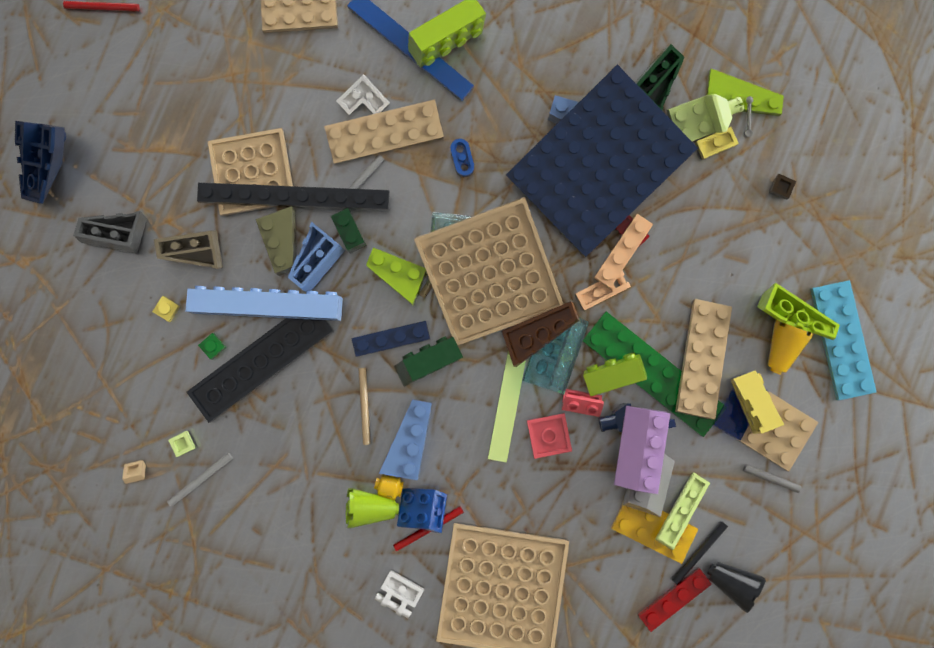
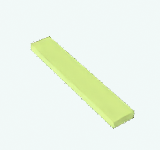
[488,351,526,463]

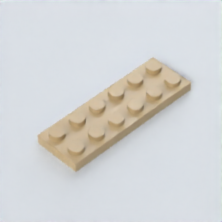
[324,99,444,164]
[675,299,732,420]

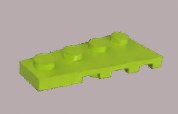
[706,68,784,116]

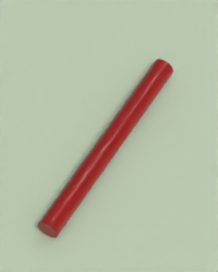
[63,1,140,12]
[393,506,464,551]

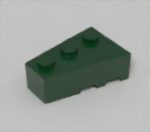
[635,44,685,111]
[394,336,463,387]

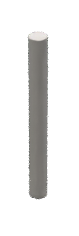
[167,453,233,507]

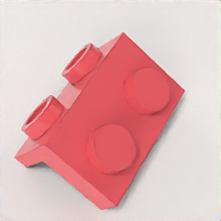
[562,388,604,417]

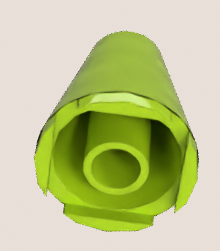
[345,488,399,528]

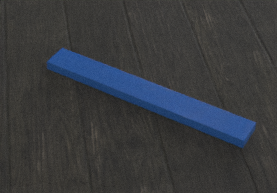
[347,0,474,101]

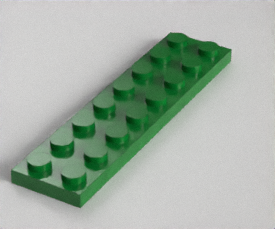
[582,311,727,437]

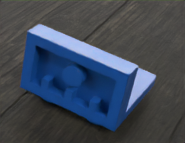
[397,488,447,533]

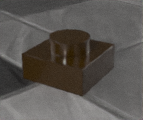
[770,174,796,200]

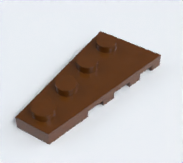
[502,301,579,367]

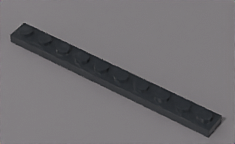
[197,182,390,210]

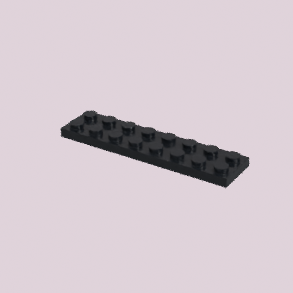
[186,318,334,423]

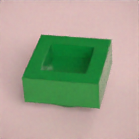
[198,333,226,360]

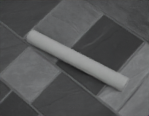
[348,155,384,189]
[743,464,801,493]

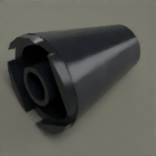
[707,562,766,613]

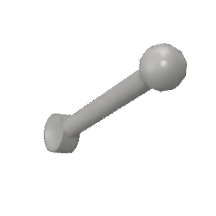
[744,96,753,137]

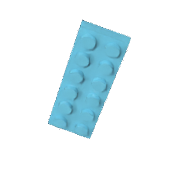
[810,280,877,400]

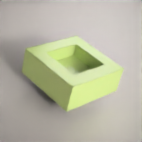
[169,431,196,457]

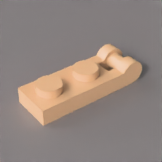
[575,270,631,311]

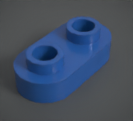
[450,139,474,177]

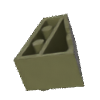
[255,206,297,276]

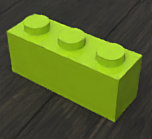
[583,353,647,397]

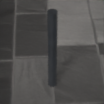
[672,522,728,585]

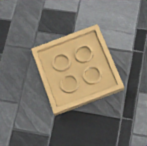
[738,391,819,472]

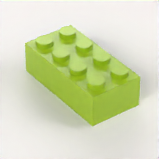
[408,0,486,68]

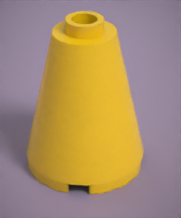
[768,320,814,375]

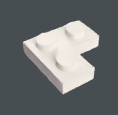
[336,74,390,115]

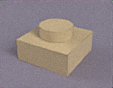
[122,460,146,484]

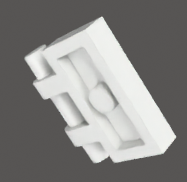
[374,570,424,618]

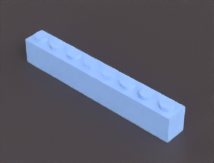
[185,286,343,321]

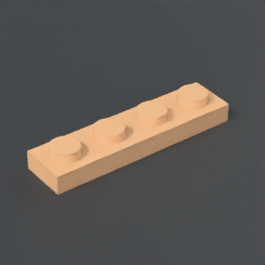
[594,214,653,288]

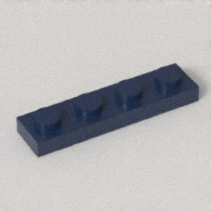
[351,321,431,357]

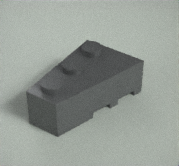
[73,211,147,254]

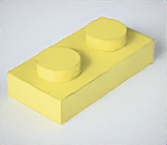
[695,127,739,160]

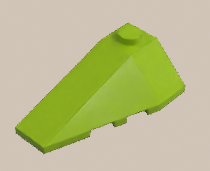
[757,283,840,340]

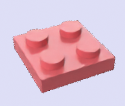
[526,413,572,459]

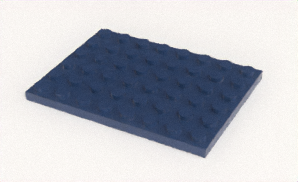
[506,64,698,257]

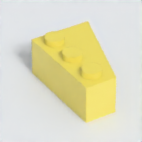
[730,370,784,434]

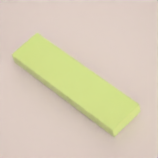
[655,473,710,550]

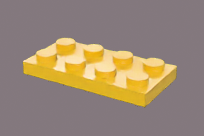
[611,501,698,564]

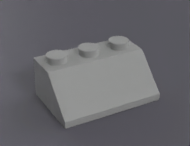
[623,454,675,517]

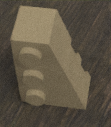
[154,231,223,269]

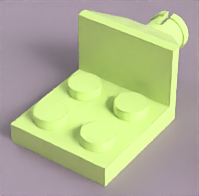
[667,94,744,141]

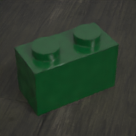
[331,208,367,254]

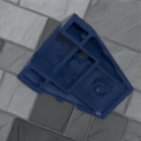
[15,121,66,204]

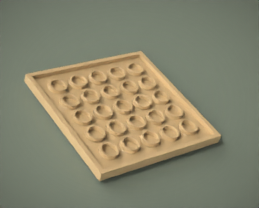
[414,197,563,345]
[436,523,569,648]

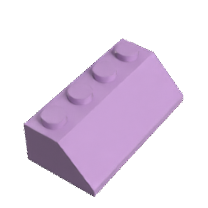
[614,406,671,494]

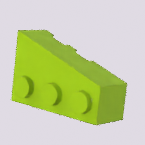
[366,247,427,306]

